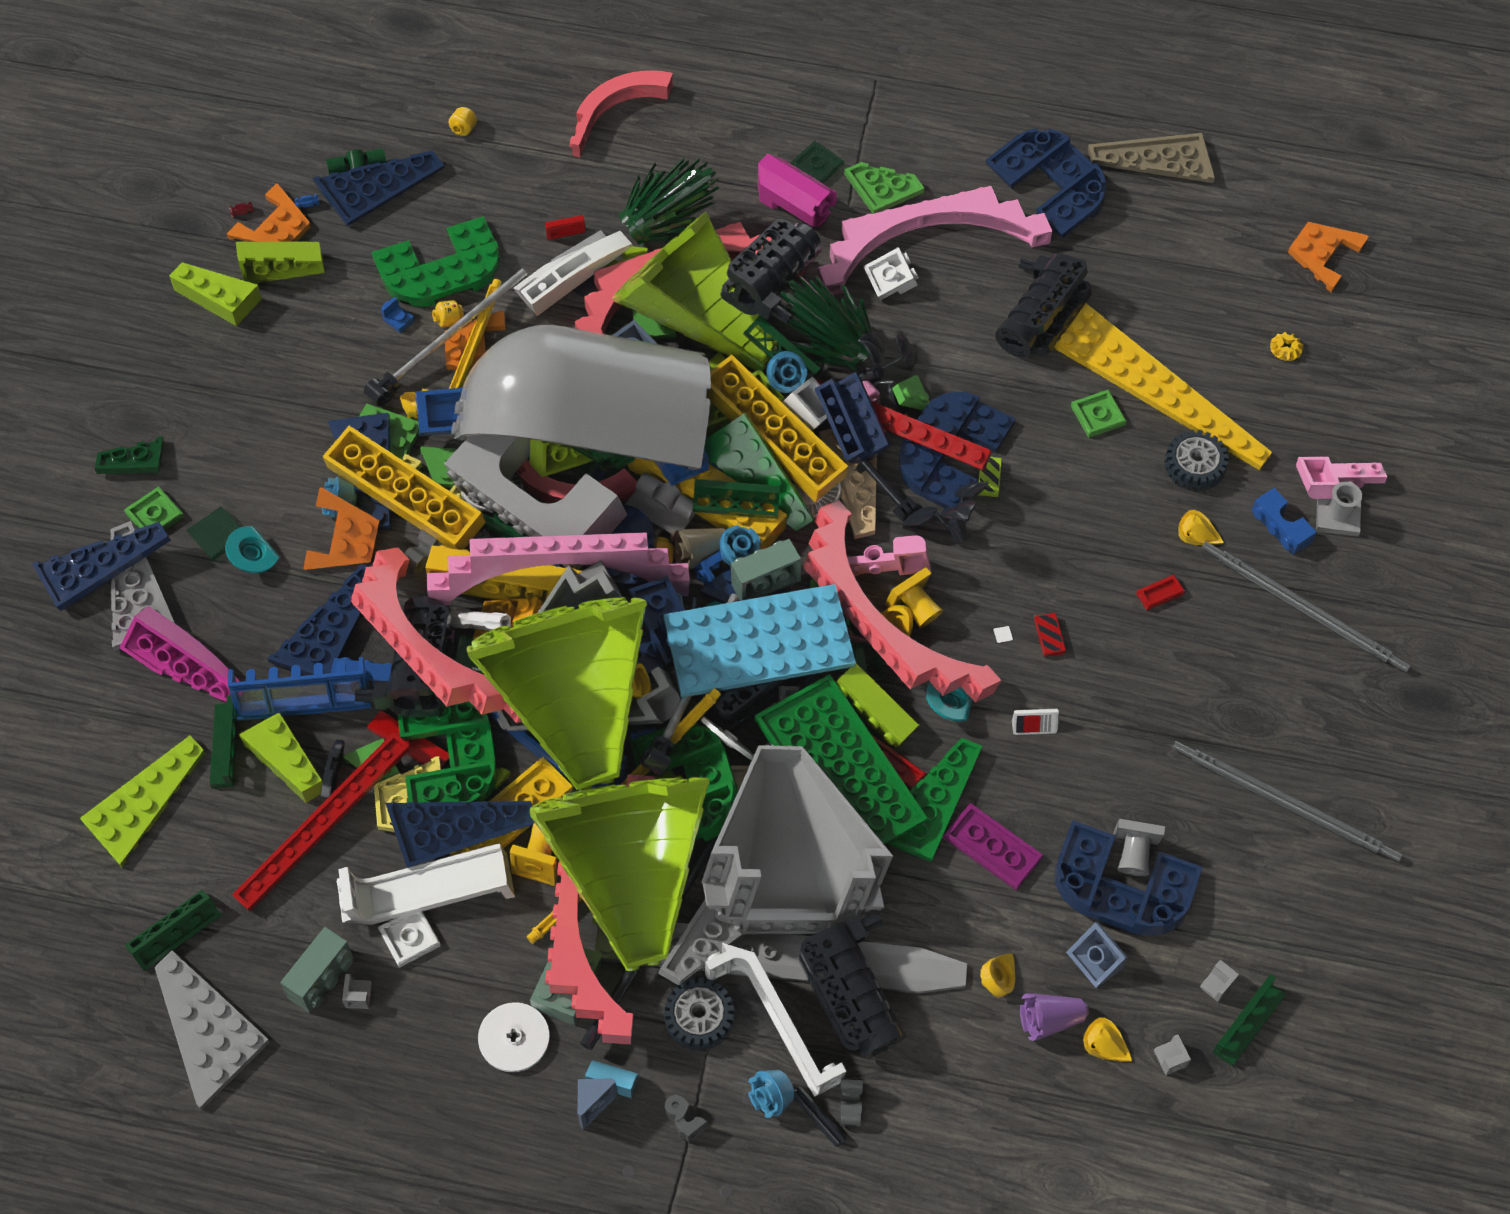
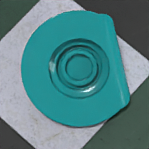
[225,526,280,573]
[926,682,972,721]

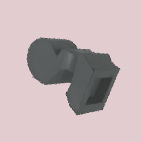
[404,530,440,574]
[840,1079,863,1127]
[665,1095,708,1143]

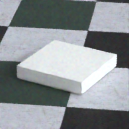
[378,911,441,968]

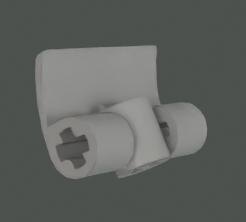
[625,472,699,534]

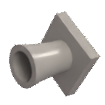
[1316,482,1362,537]
[1113,819,1165,876]

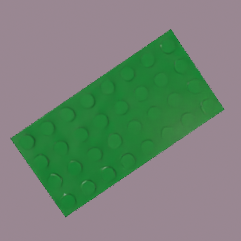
[754,674,928,846]

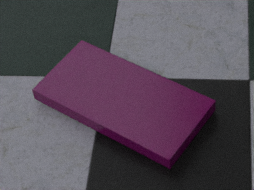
[943,803,1044,891]

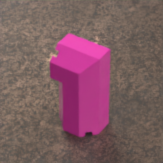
[758,154,837,227]

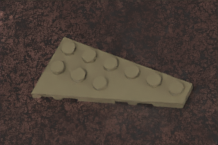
[1088,133,1215,183]

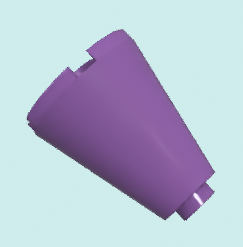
[1020,993,1089,1041]

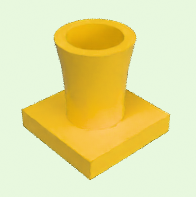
[885,567,943,629]
[510,823,558,886]

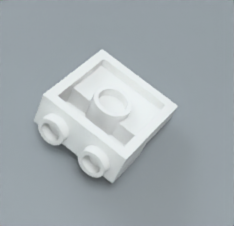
[863,247,919,300]

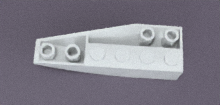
[514,231,633,316]

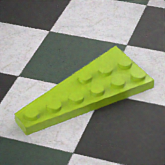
[80,735,205,868]

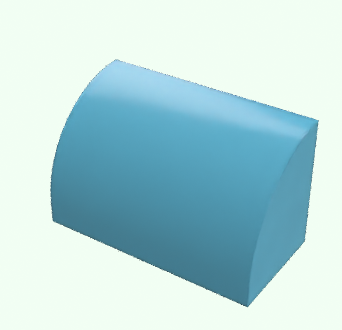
[585,1060,639,1098]

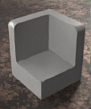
[1200,960,1239,1002]
[342,974,372,1009]
[1154,1035,1191,1075]

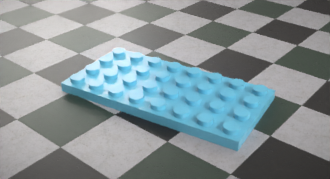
[663,584,856,698]

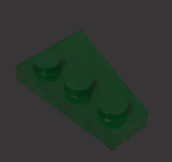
[95,436,164,474]

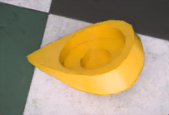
[1178,510,1224,545]
[881,605,913,637]
[632,663,652,700]
[981,953,1015,998]
[1083,1017,1132,1062]

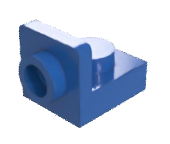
[381,297,414,333]
[694,551,723,586]

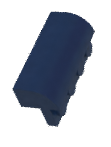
[814,372,891,464]

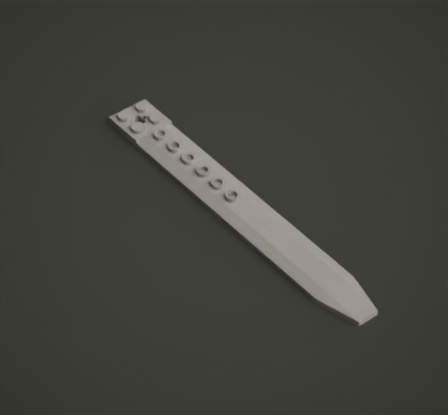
[594,923,967,994]

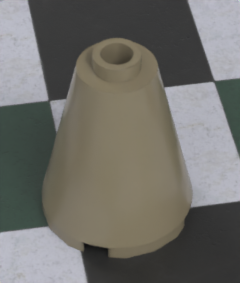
[670,528,725,571]

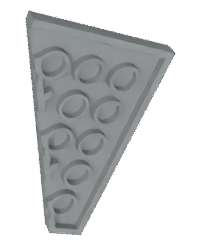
[155,951,270,1110]

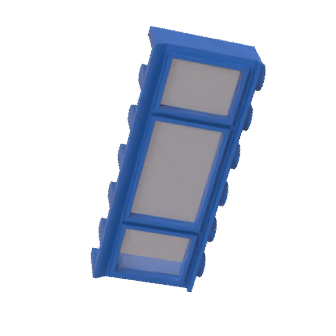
[228,657,371,721]

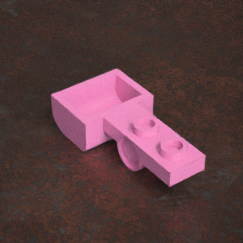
[1296,457,1387,499]
[847,536,931,576]

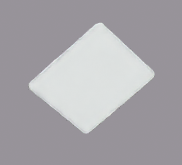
[994,626,1013,643]

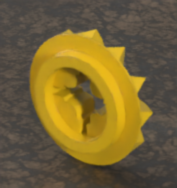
[1270,332,1304,361]

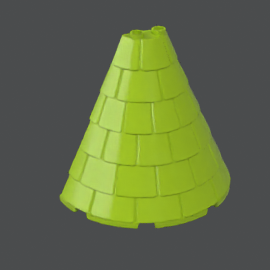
[612,212,777,371]
[467,597,647,791]
[530,777,710,971]

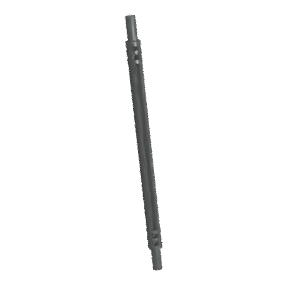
[1202,541,1411,673]
[1172,741,1402,862]

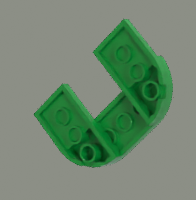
[371,216,500,307]
[398,698,497,803]
[630,722,738,842]

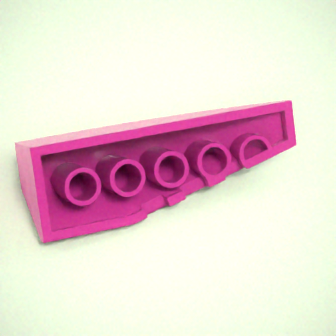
[120,606,243,702]

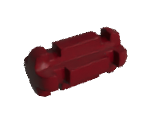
[229,201,254,217]

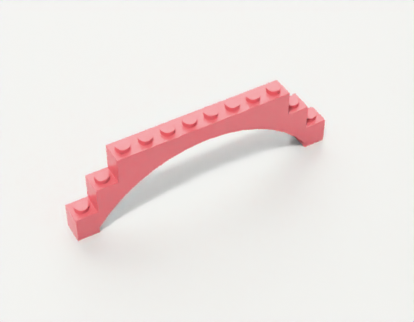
[575,222,806,334]
[802,500,1001,703]
[351,548,522,723]
[545,774,655,1045]

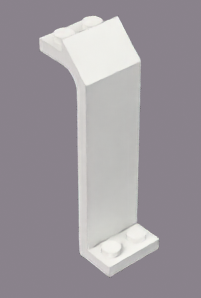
[337,843,515,925]
[705,943,846,1097]

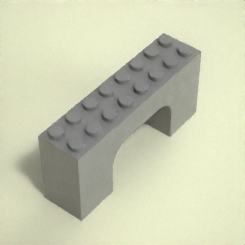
[444,435,627,570]

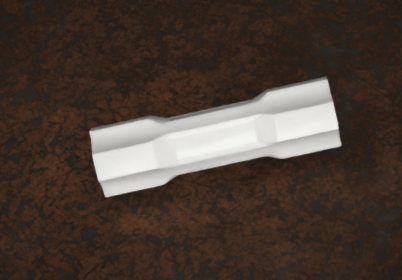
[450,608,512,631]

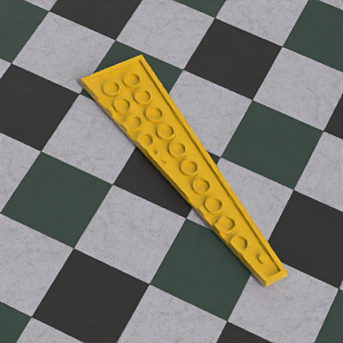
[1054,303,1272,470]

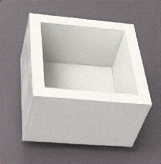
[782,377,828,432]

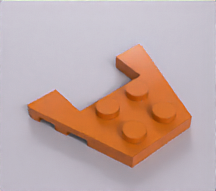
[227,183,311,242]
[1288,222,1369,292]
[444,310,506,373]
[303,487,380,570]

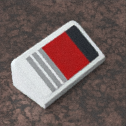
[1012,709,1059,735]

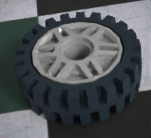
[1165,430,1229,491]
[664,978,734,1051]

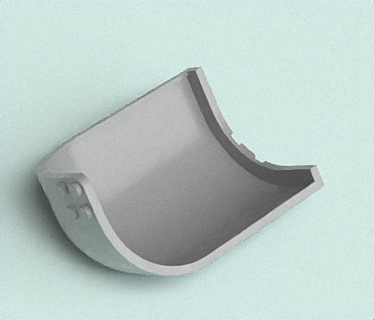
[451,325,711,470]

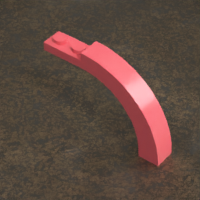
[570,71,673,158]
[517,460,637,504]

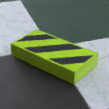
[978,457,1001,497]

